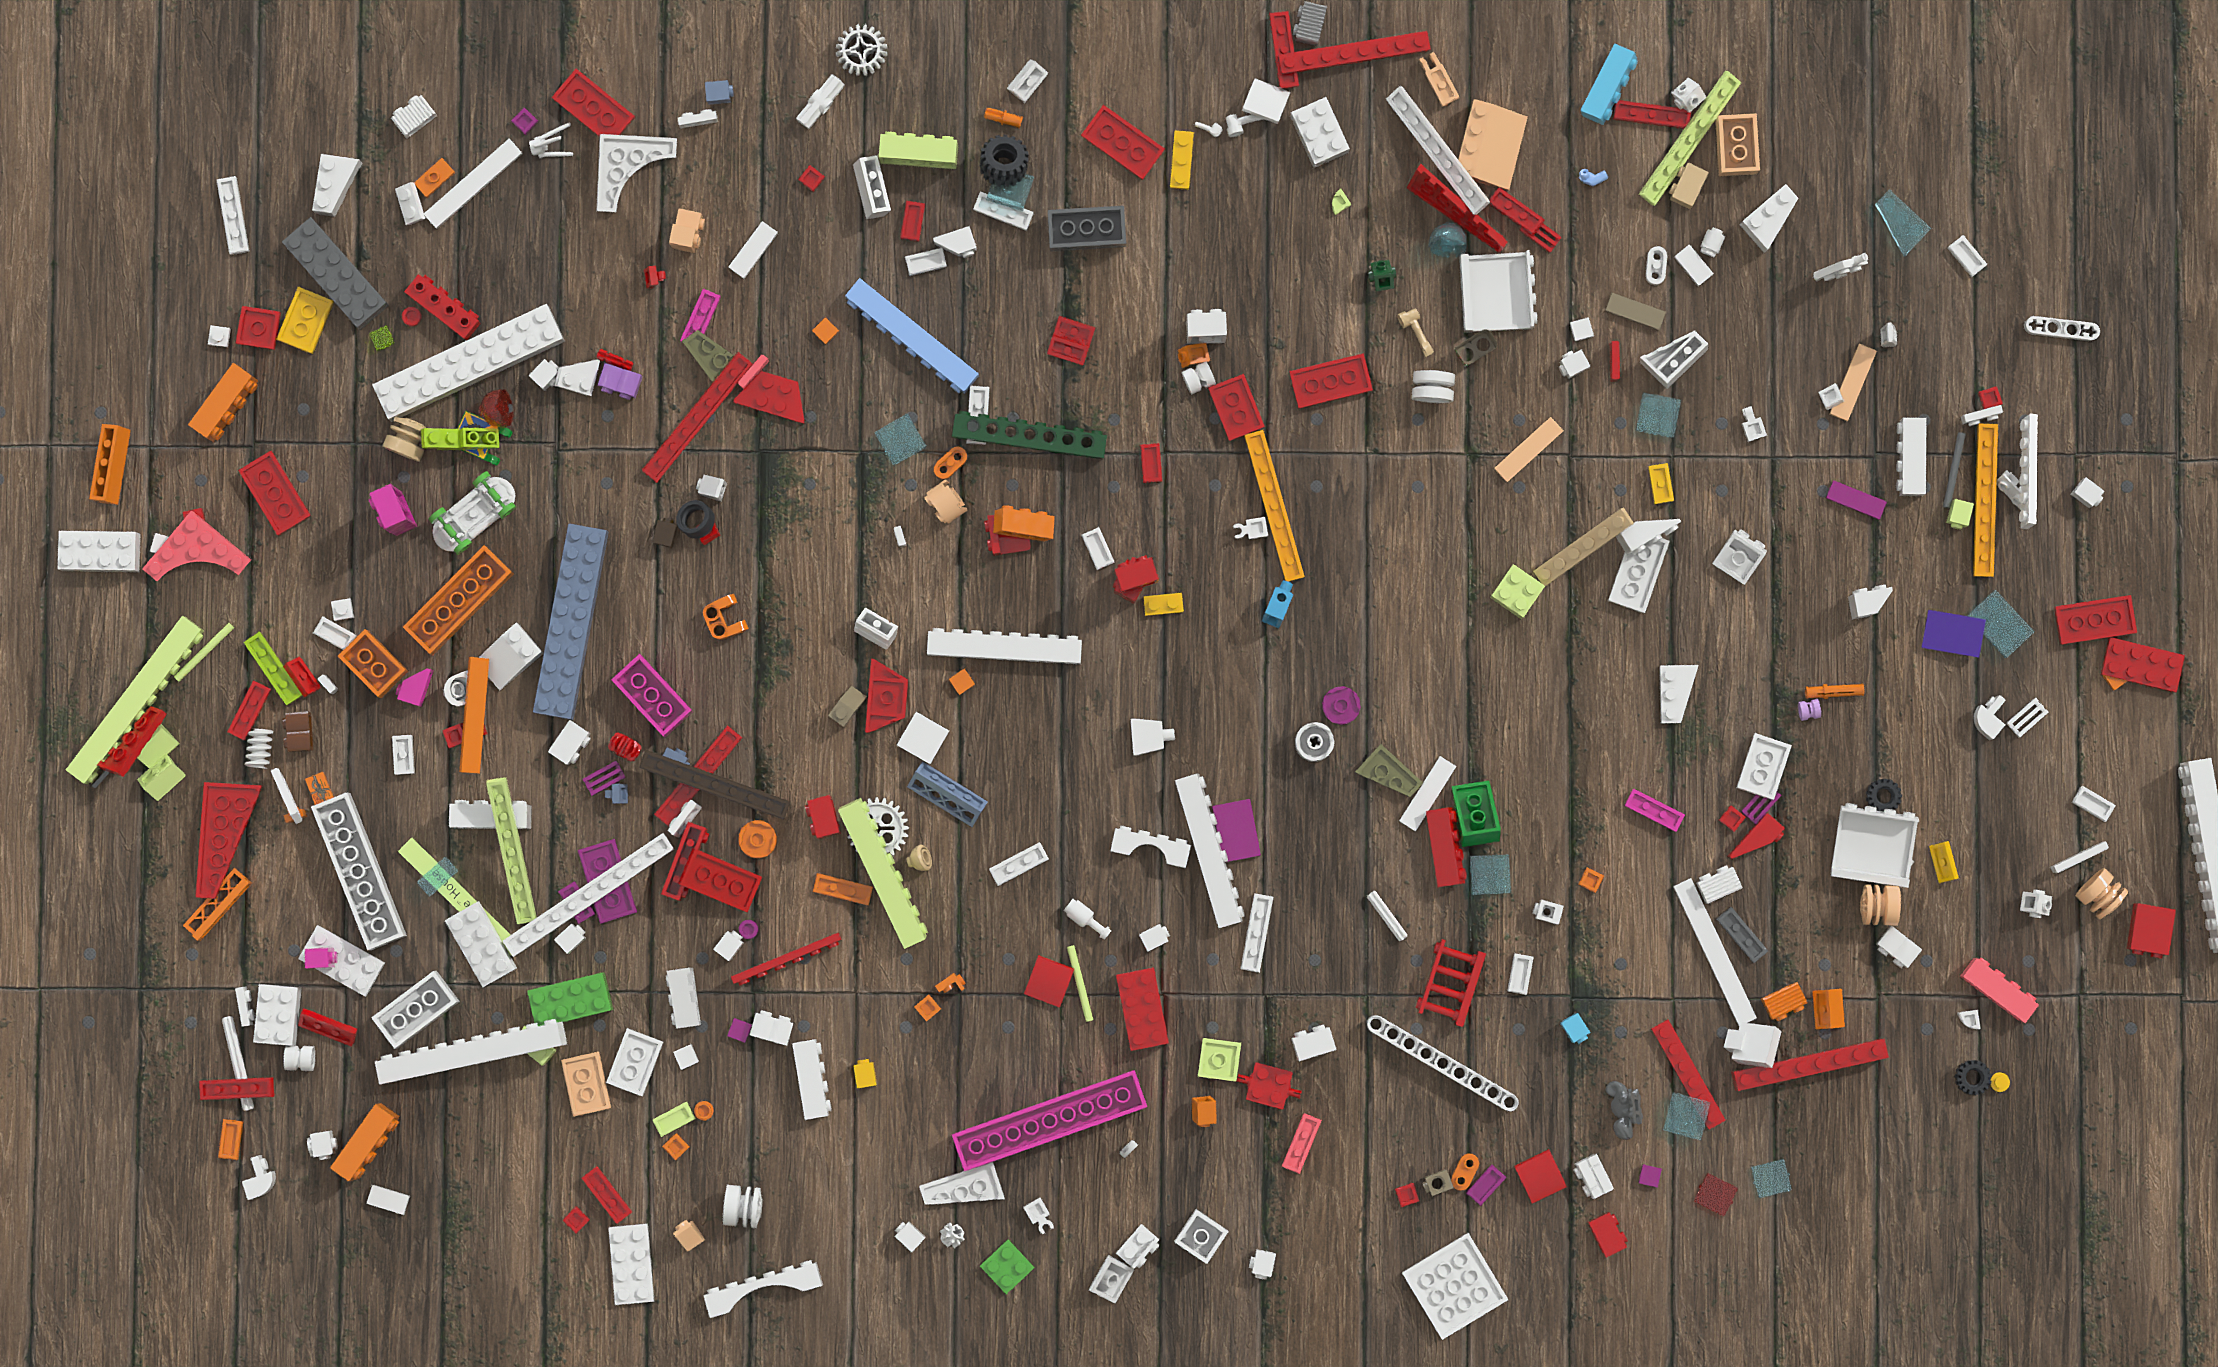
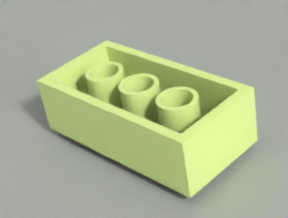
[879,132,958,169]

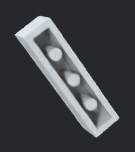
[1896,418,1926,496]
[792,1039,832,1120]

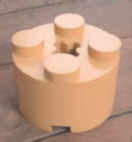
[924,479,967,524]

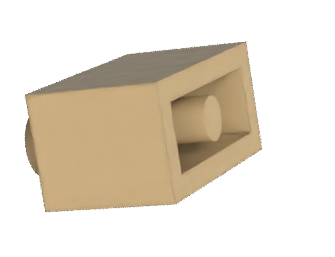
[1669,163,1709,209]

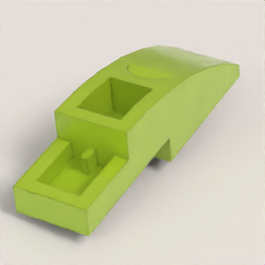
[421,428,499,450]

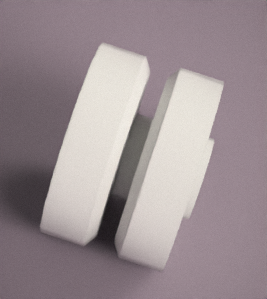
[1412,370,1455,403]

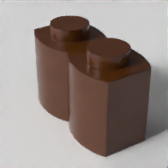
[282,712,313,753]

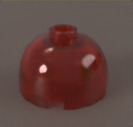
[479,389,514,428]

